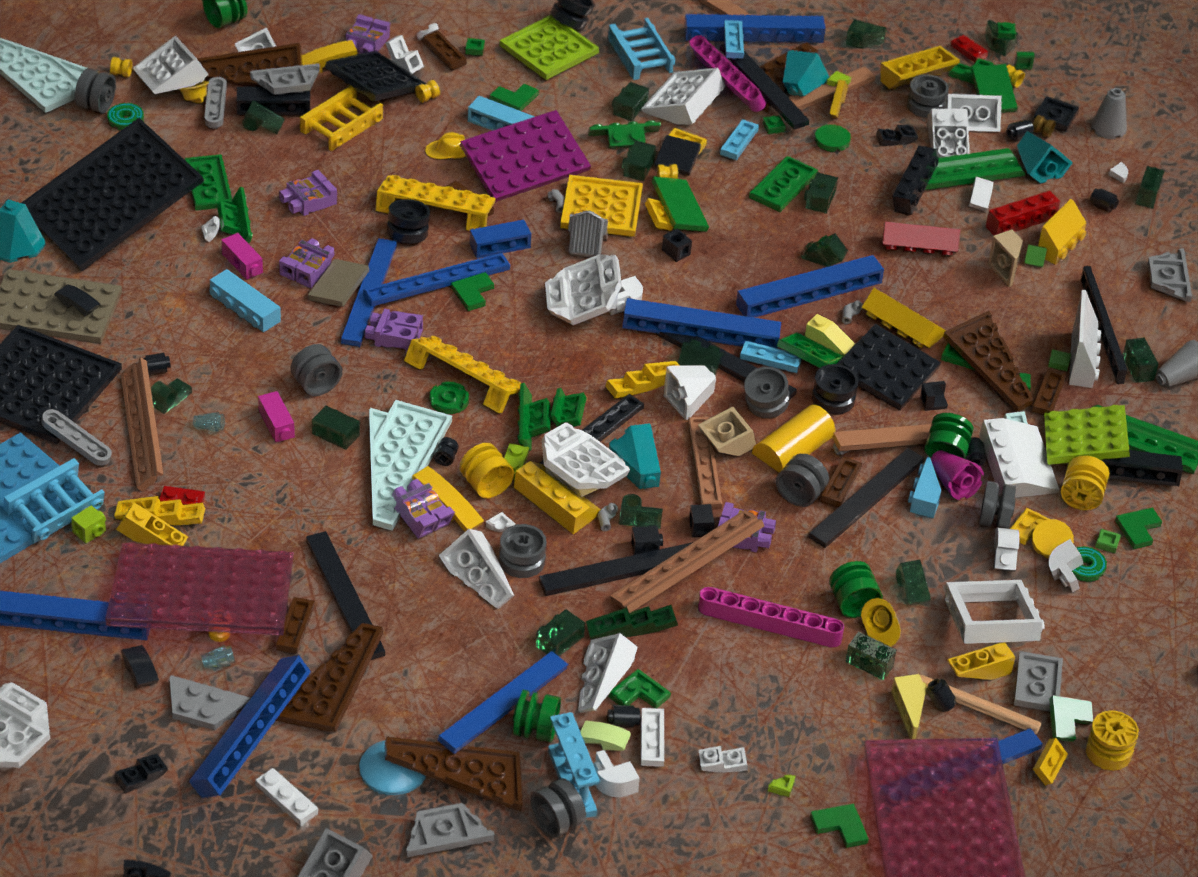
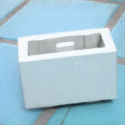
[928,109,970,158]

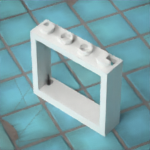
[945,580,1045,644]

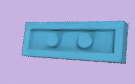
[724,20,744,59]
[720,119,759,160]
[740,341,802,373]

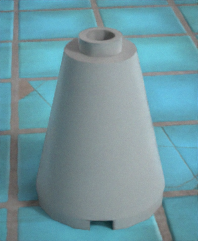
[1091,88,1127,139]
[1156,340,1198,387]

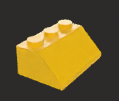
[1038,199,1086,265]

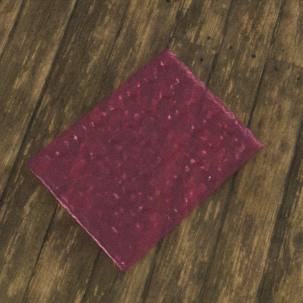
[106,542,294,636]
[864,738,1025,877]

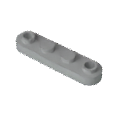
[205,77,227,129]
[41,409,112,466]

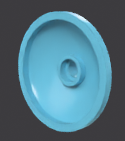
[359,740,426,795]

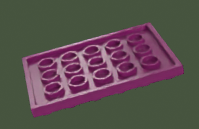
[460,110,591,202]

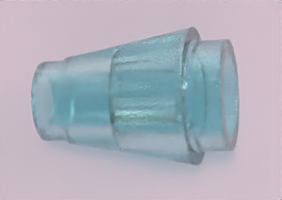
[193,412,225,432]
[201,645,235,668]

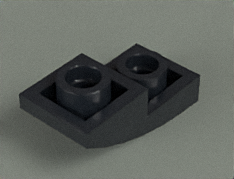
[876,125,918,146]
[54,284,100,316]
[121,645,159,688]
[114,754,168,793]
[123,859,171,877]

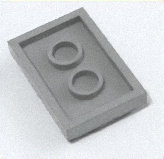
[1014,651,1063,711]

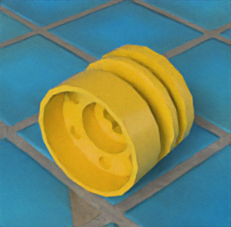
[459,443,515,498]
[1061,456,1110,510]
[1086,710,1139,771]

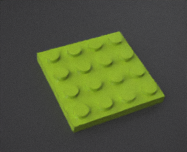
[499,15,599,80]
[1044,405,1130,465]

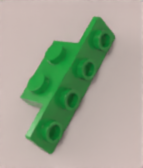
[587,120,661,149]
[217,187,253,243]
[517,383,550,451]

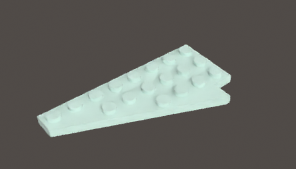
[0,38,87,113]
[369,400,452,531]

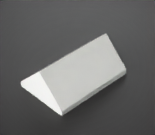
[945,94,1001,132]

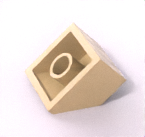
[988,230,1023,287]
[698,407,756,456]

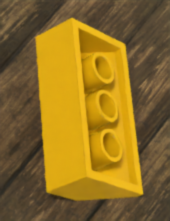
[880,46,960,89]
[862,288,946,348]
[514,461,601,534]

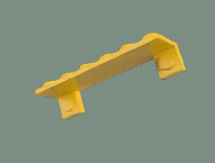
[376,175,496,231]
[404,336,521,413]

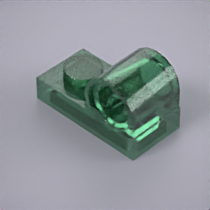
[242,101,285,134]
[151,378,192,414]
[619,494,663,529]
[896,560,931,605]

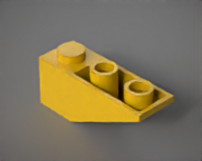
[116,503,188,553]
[947,642,1015,680]

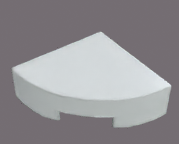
[417,23,439,40]
[1109,162,1128,183]
[201,216,220,242]
[486,512,515,532]

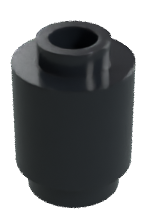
[1006,120,1034,141]
[1090,188,1119,212]
[143,352,171,375]
[966,437,986,466]
[926,679,956,712]
[607,705,640,728]

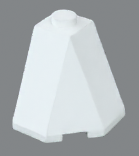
[664,366,716,420]

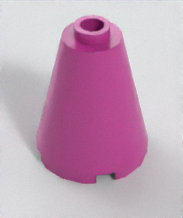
[931,450,984,500]

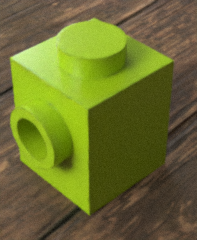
[71,505,106,543]

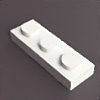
[641,708,664,767]
[255,768,318,826]

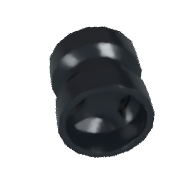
[434,437,459,466]

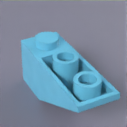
[908,457,941,518]

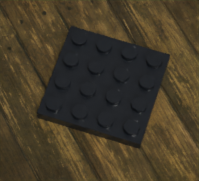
[325,50,426,101]
[837,324,941,410]

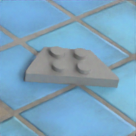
[250,64,320,95]
[1147,248,1192,302]
[170,675,251,730]
[406,803,495,858]

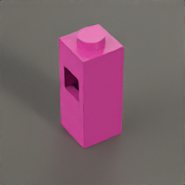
[221,233,263,280]
[258,391,295,443]

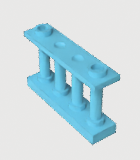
[608,18,675,80]
[4,458,105,544]
[548,712,600,818]

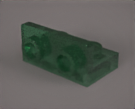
[678,339,724,375]

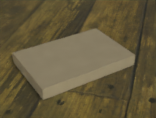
[308,259,370,307]

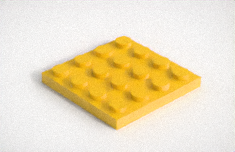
[560,175,643,237]

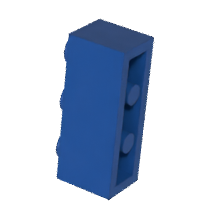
[469,219,531,258]

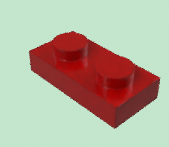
[951,35,988,63]
[159,486,205,505]

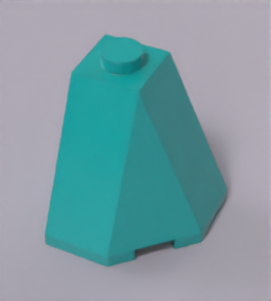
[783,50,829,96]
[1017,131,1073,183]
[0,199,46,263]
[609,423,661,489]

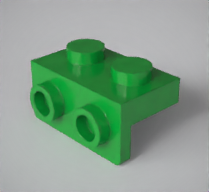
[550,388,587,427]

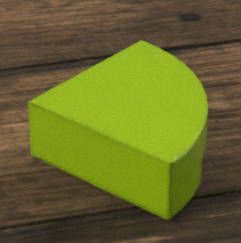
[827,71,852,86]
[767,775,796,797]

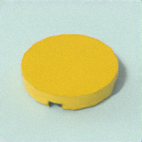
[1032,519,1074,559]

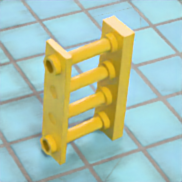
[300,86,383,151]

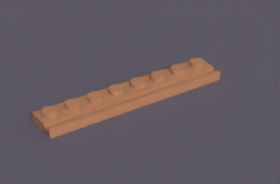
[121,357,163,492]
[610,510,764,613]

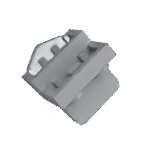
[568,210,608,258]

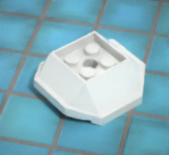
[545,254,622,325]
[542,423,630,497]
[0,682,50,771]

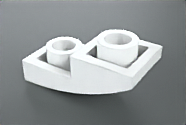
[969,177,993,212]
[699,746,748,772]

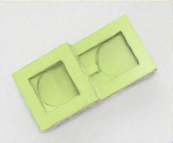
[580,721,631,751]

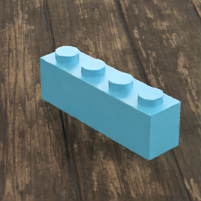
[468,96,535,131]
[210,269,281,332]

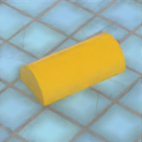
[752,405,835,473]

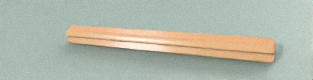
[920,675,1041,734]

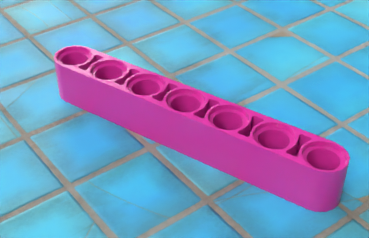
[690,35,766,112]
[698,587,844,648]

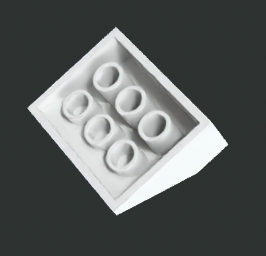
[133,36,208,94]
[641,68,725,125]
[1069,290,1101,388]
[979,418,1060,498]

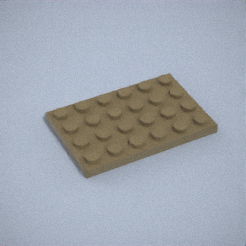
[0,269,122,344]

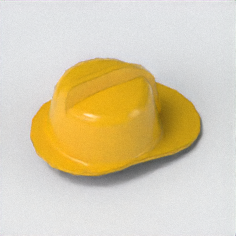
[180,81,209,103]
[425,132,466,159]
[861,598,901,649]

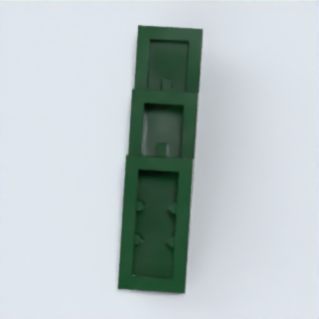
[586,604,678,640]

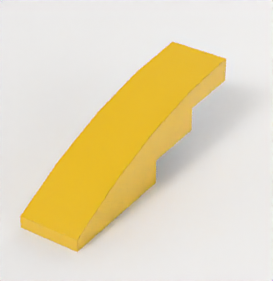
[302,40,357,74]
[605,361,680,398]
[412,466,484,532]
[114,496,205,525]

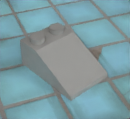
[298,828,373,877]

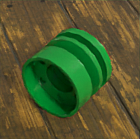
[202,0,248,29]
[924,413,974,459]
[829,561,883,618]
[513,690,561,743]

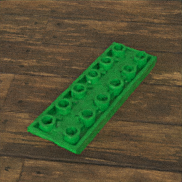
[925,148,1025,190]
[1092,405,1198,474]

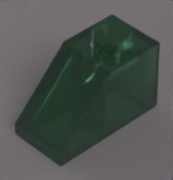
[846,19,887,49]
[985,19,1019,56]

